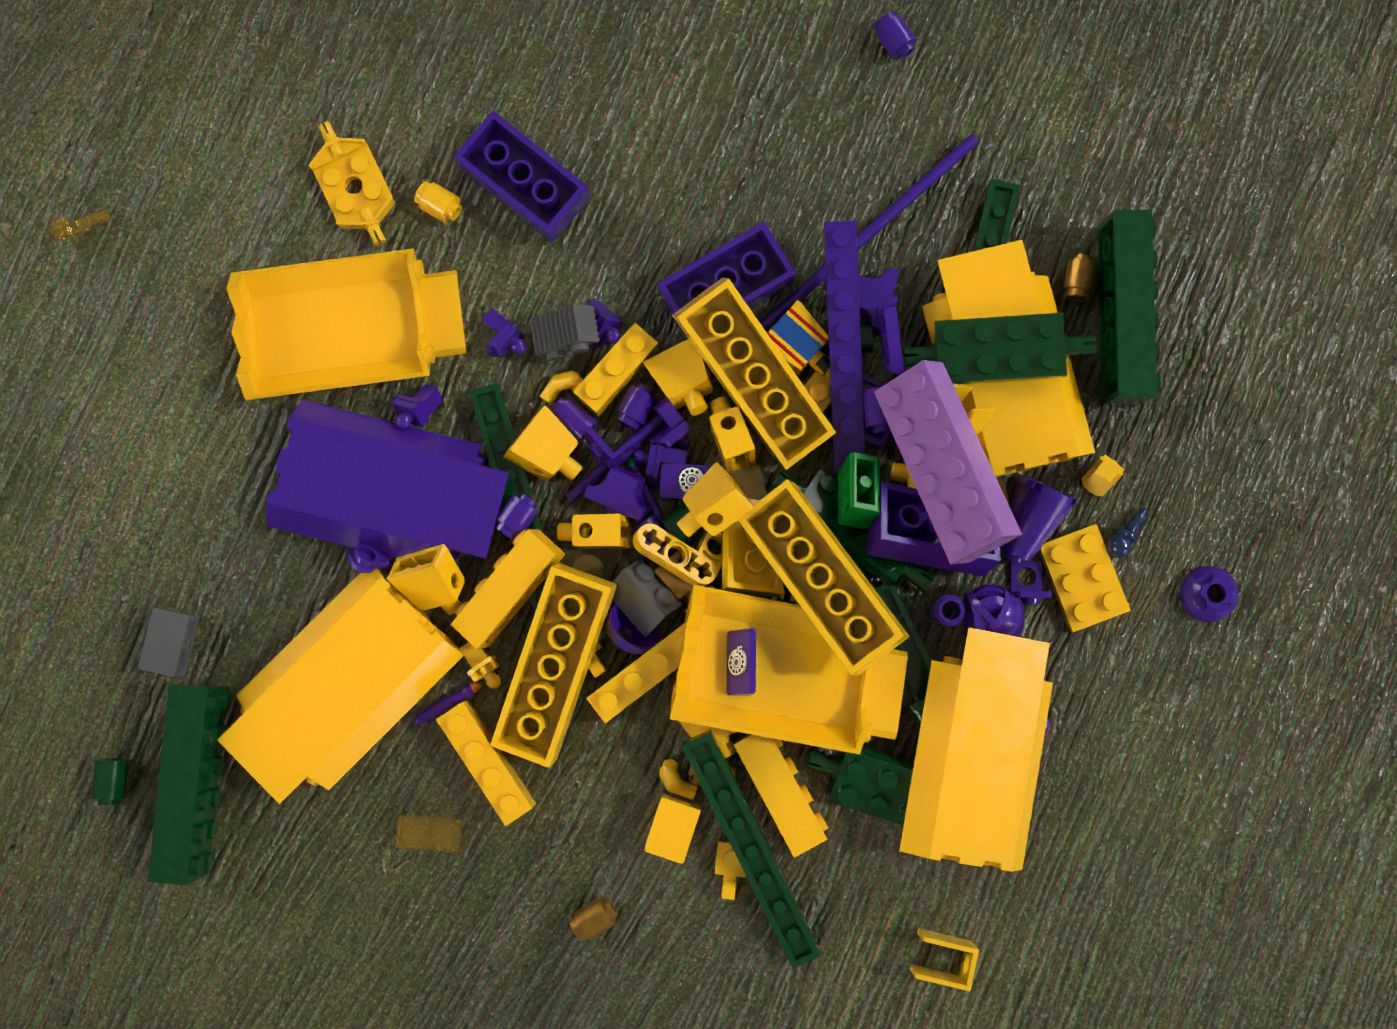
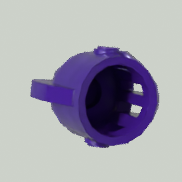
[962,584,1024,638]

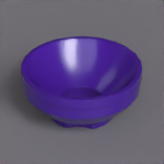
[1179,566,1239,622]
[605,604,659,654]

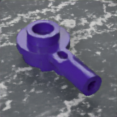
[347,544,395,573]

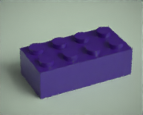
[453,110,591,243]
[657,221,796,339]
[867,482,1001,577]

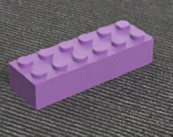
[874,360,1022,565]

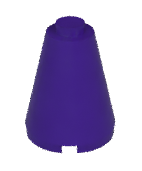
[1002,474,1077,564]

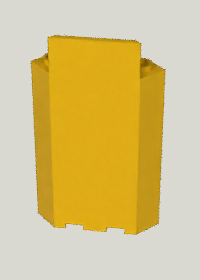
[922,240,1095,478]
[226,248,467,400]
[217,568,464,804]
[669,585,908,754]
[899,627,1053,872]

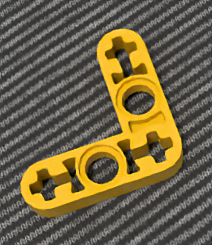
[632,524,723,587]

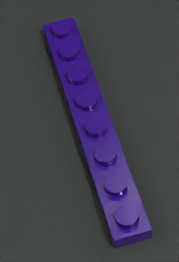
[824,221,865,473]

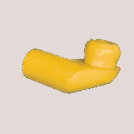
[539,370,584,405]
[659,759,698,800]

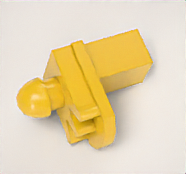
[1081,454,1124,497]
[459,642,501,689]

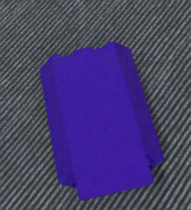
[266,399,509,561]

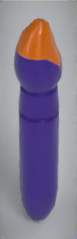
[414,682,481,725]

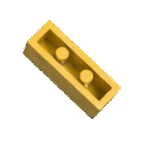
[573,323,659,417]

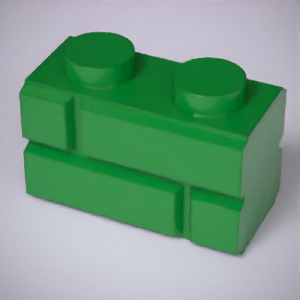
[838,452,880,529]

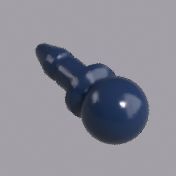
[1106,508,1147,558]

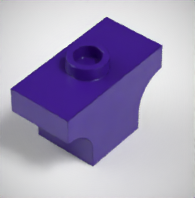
[858,267,900,336]
[584,466,652,521]

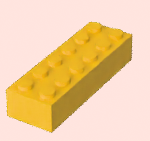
[672,278,836,470]
[738,479,910,676]
[490,563,617,768]

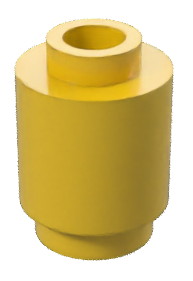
[414,181,462,224]

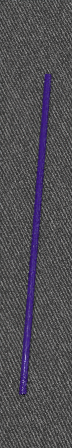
[564,134,979,504]

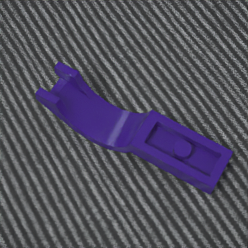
[877,306,906,445]

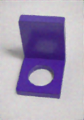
[585,426,641,469]
[1010,561,1051,604]

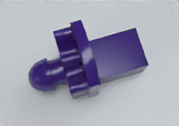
[585,299,623,348]
[482,308,527,358]
[391,384,443,429]
[650,398,691,449]
[632,445,687,485]

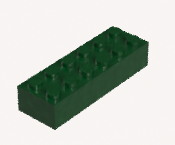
[1097,210,1161,406]
[148,683,231,885]

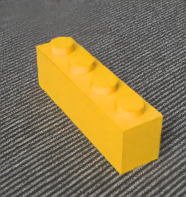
[450,529,565,650]
[586,622,686,723]
[436,700,536,826]
[733,734,829,858]

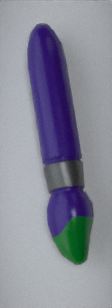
[627,456,663,523]

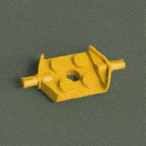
[309,121,396,246]

